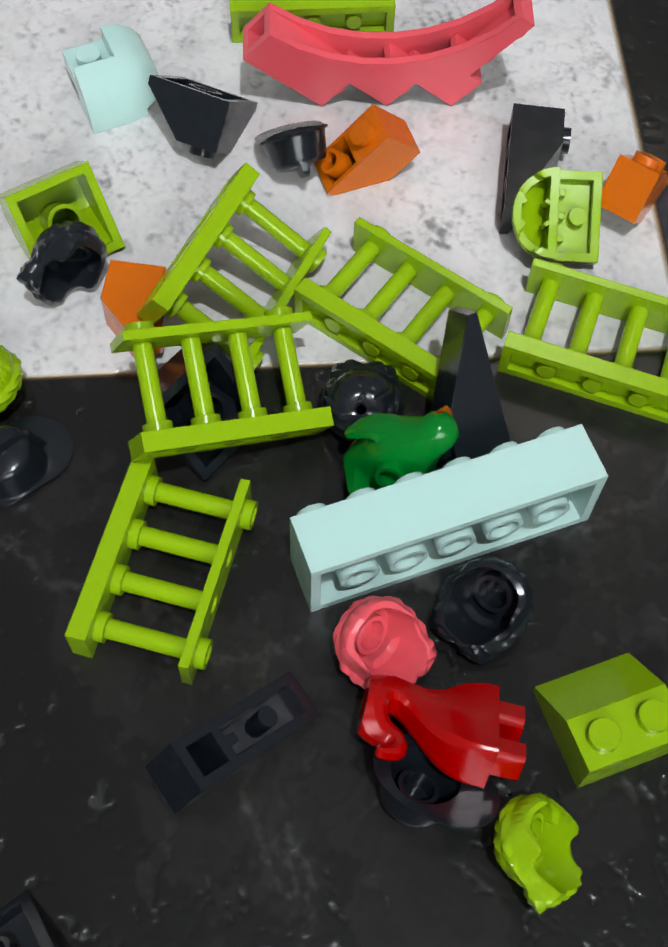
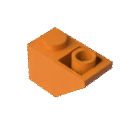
[315,104,421,196]
[601,150,668,224]
[100,260,166,358]

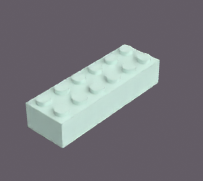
[290,424,608,612]

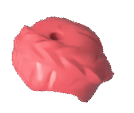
[333,595,437,689]

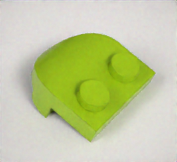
[511,167,603,264]

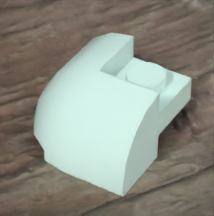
[62,24,159,134]

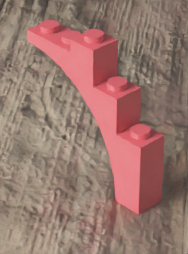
[243,0,535,106]

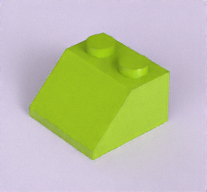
[0,161,125,260]
[533,653,668,788]

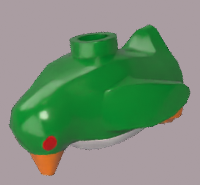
[343,405,460,494]

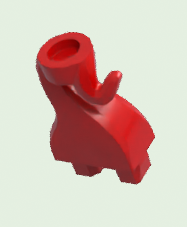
[356,674,526,789]

